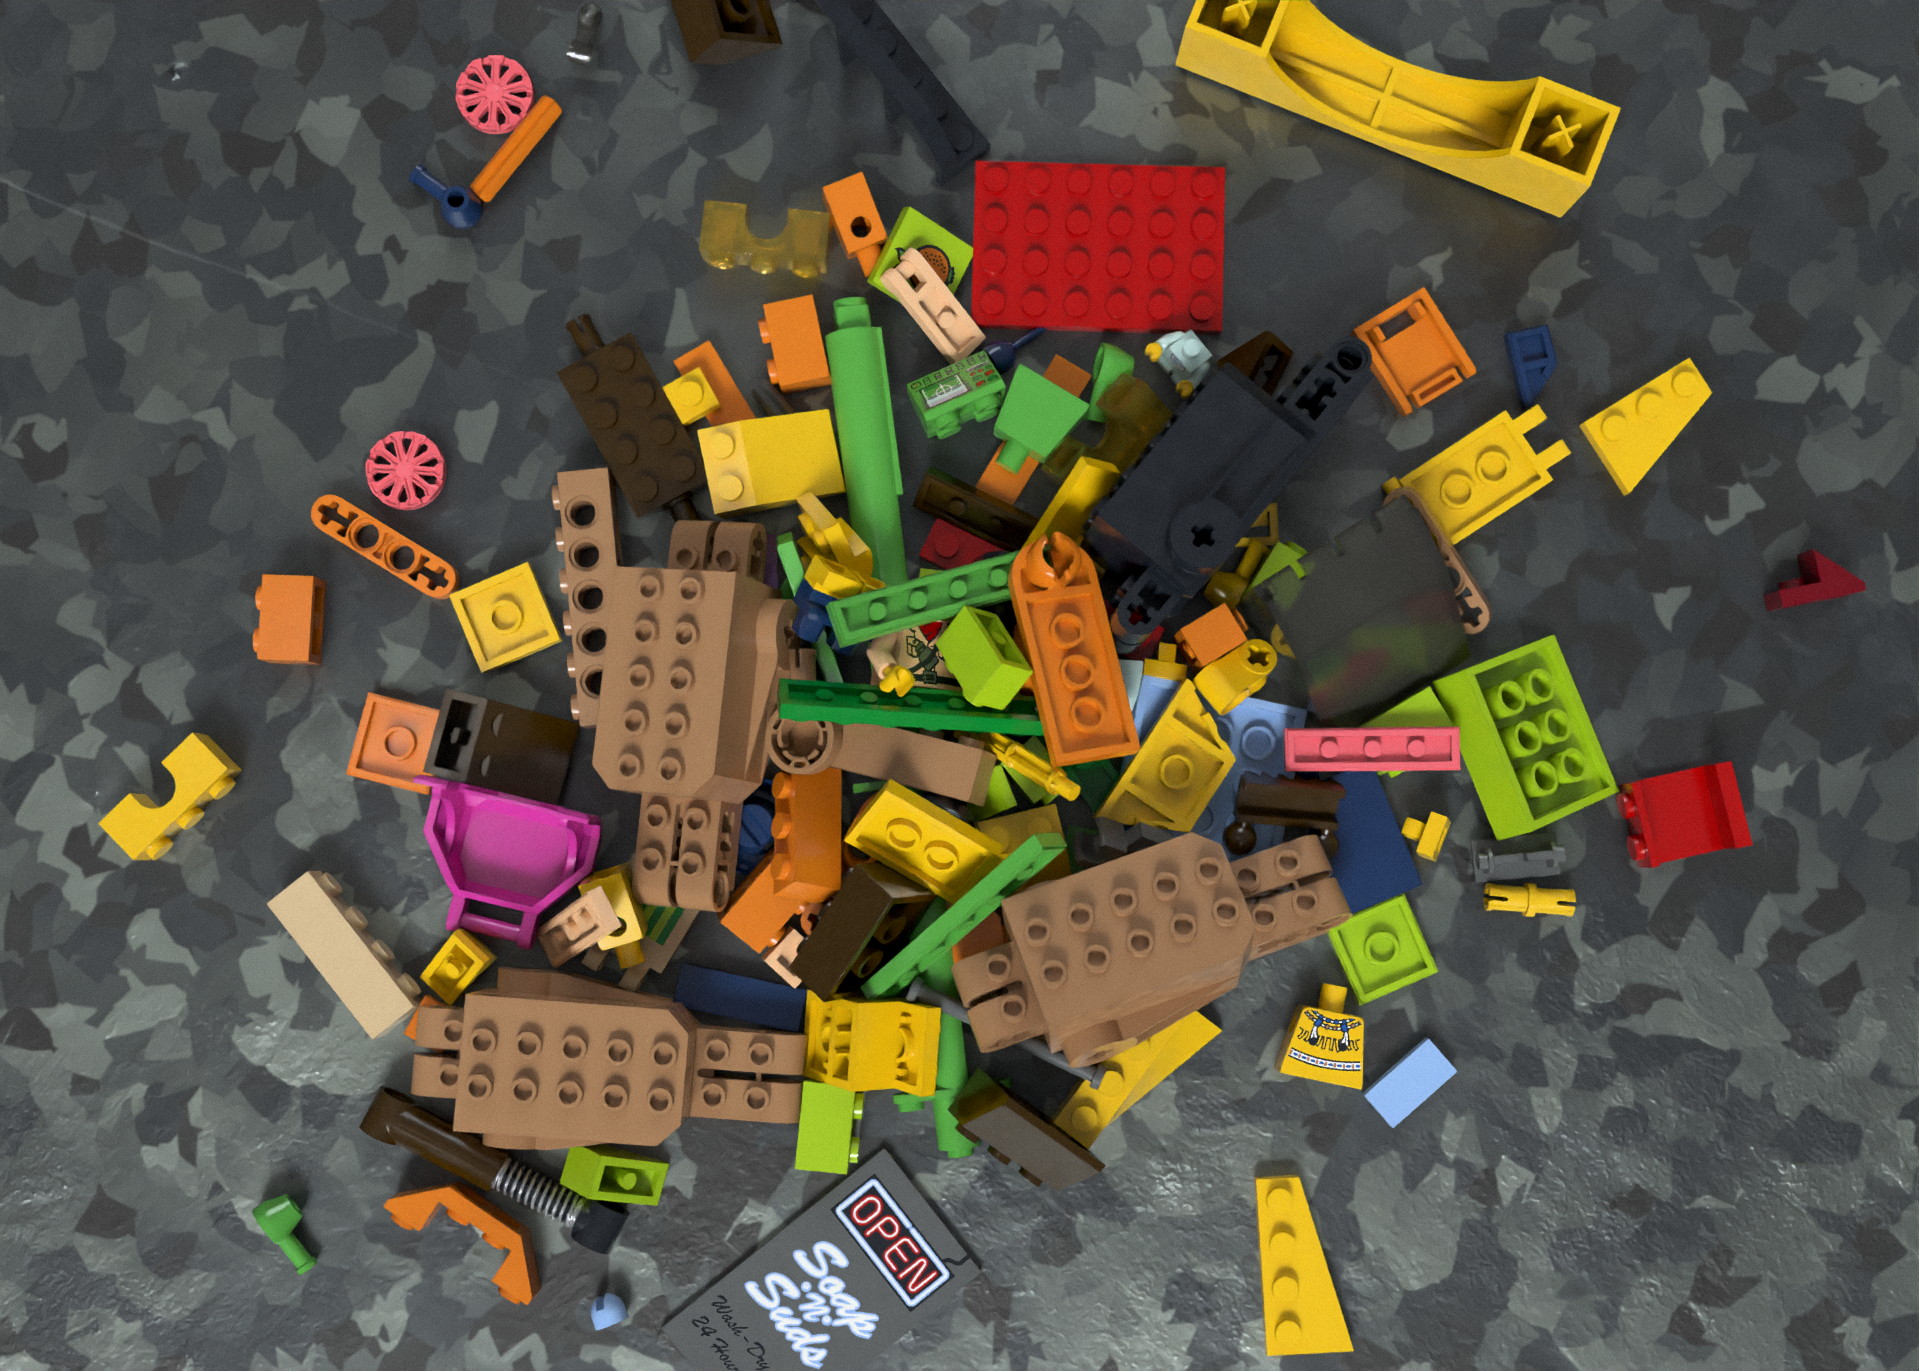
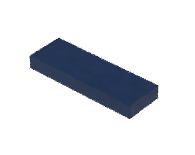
[673,962,808,1033]

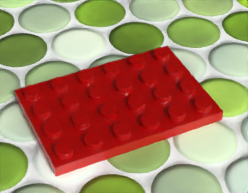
[971,161,1225,335]

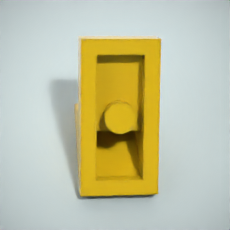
[420,928,498,1006]

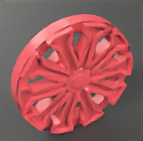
[455,55,535,134]
[365,431,447,510]

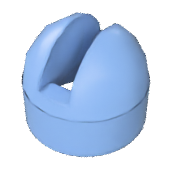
[590,1293,629,1330]

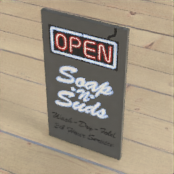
[662,1147,982,1371]

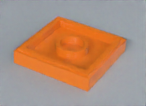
[346,692,440,795]

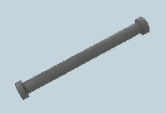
[906,976,1108,1090]

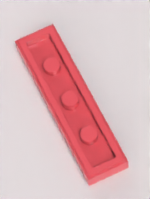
[1283,727,1461,772]

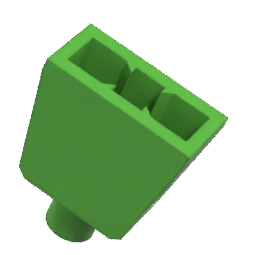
[993,364,1090,475]

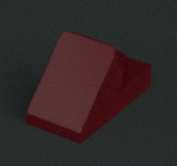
[1763,549,1866,612]

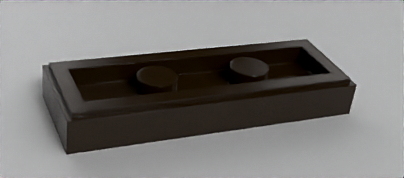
[912,466,1040,552]

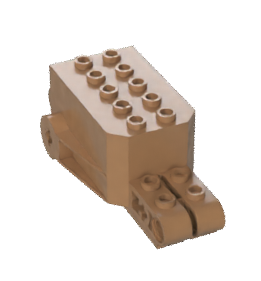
[592,520,801,912]
[951,832,1353,1068]
[411,967,807,1150]

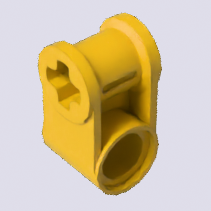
[1193,639,1277,716]

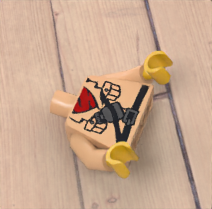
[867,620,963,697]

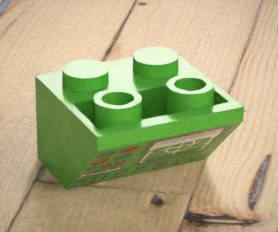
[906,350,1006,439]

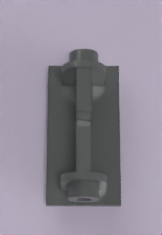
[1470,832,1566,883]

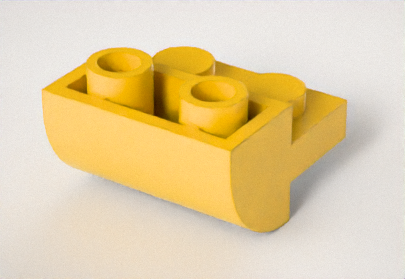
[796,491,873,576]

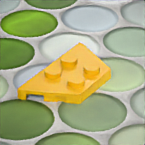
[1093,678,1236,832]

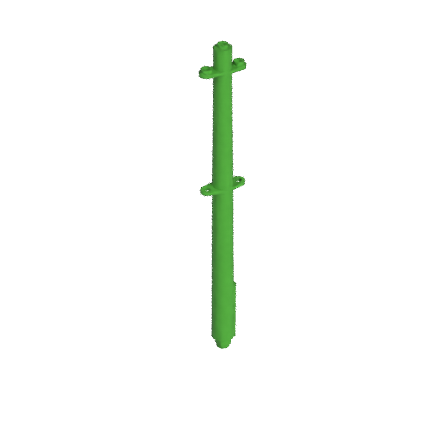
[825,297,1012,1158]

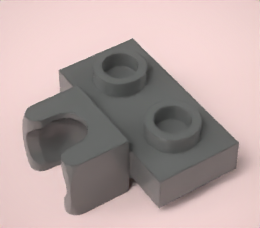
[1073,816,1173,870]

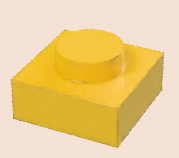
[662,367,721,427]

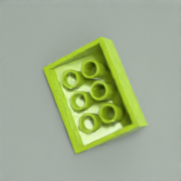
[1432,634,1619,841]

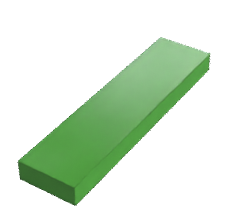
[776,532,845,683]

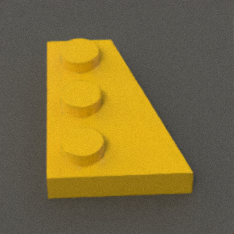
[1579,358,1712,496]

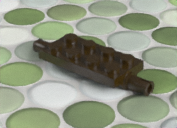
[557,314,708,523]

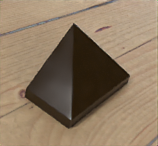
[1217,331,1294,396]

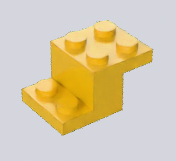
[802,990,941,1097]

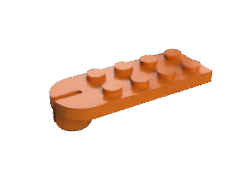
[1008,532,1141,768]

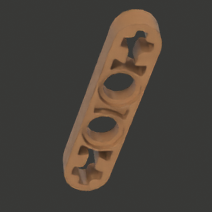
[1383,487,1492,634]

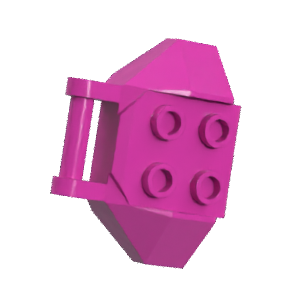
[413,775,602,950]

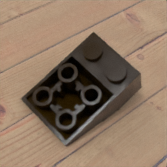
[423,688,580,805]

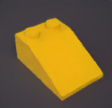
[697,409,846,519]

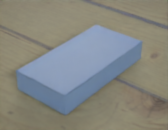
[1362,1037,1457,1128]

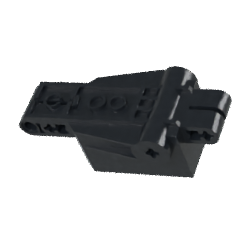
[1079,336,1374,654]

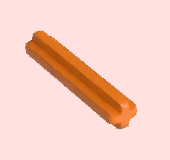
[470,95,562,202]

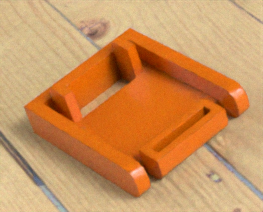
[1350,287,1476,417]

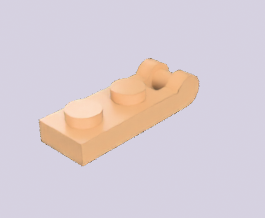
[880,248,986,365]

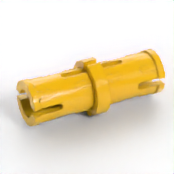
[1483,883,1576,917]

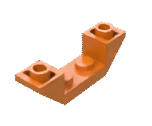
[383,1180,541,1305]

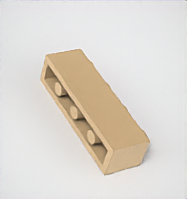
[267,871,422,1040]

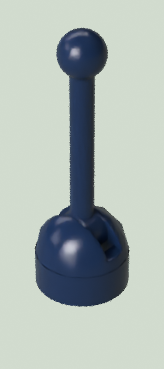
[980,328,1047,376]

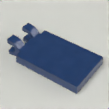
[1295,771,1423,914]

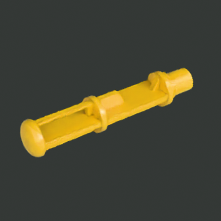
[969,732,1081,801]

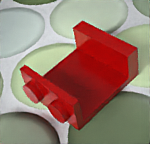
[1616,761,1753,868]

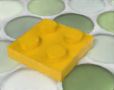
[449,562,563,674]

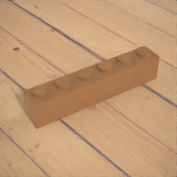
[782,720,997,807]

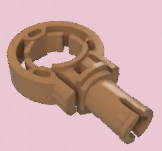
[765,649,842,775]

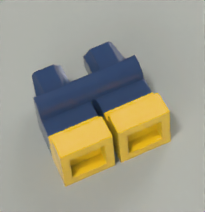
[792,554,887,657]

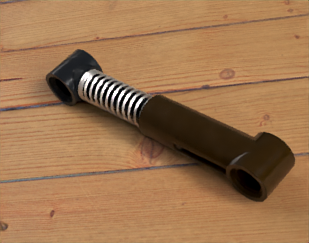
[359,1086,629,1255]

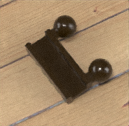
[1222,770,1346,861]

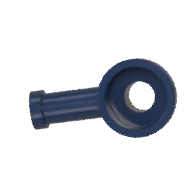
[409,164,483,229]

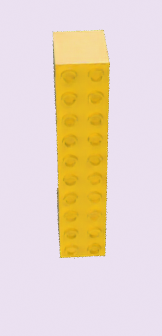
[1175,0,1621,218]

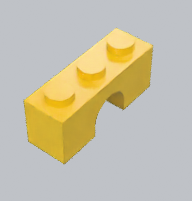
[98,732,242,860]

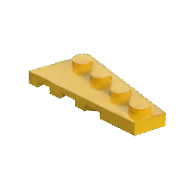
[1254,1175,1354,1356]

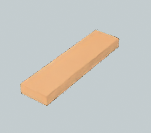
[537,886,622,968]

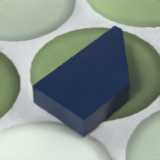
[1503,324,1558,410]

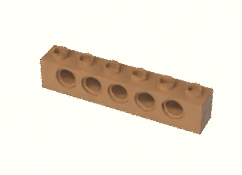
[552,467,623,729]

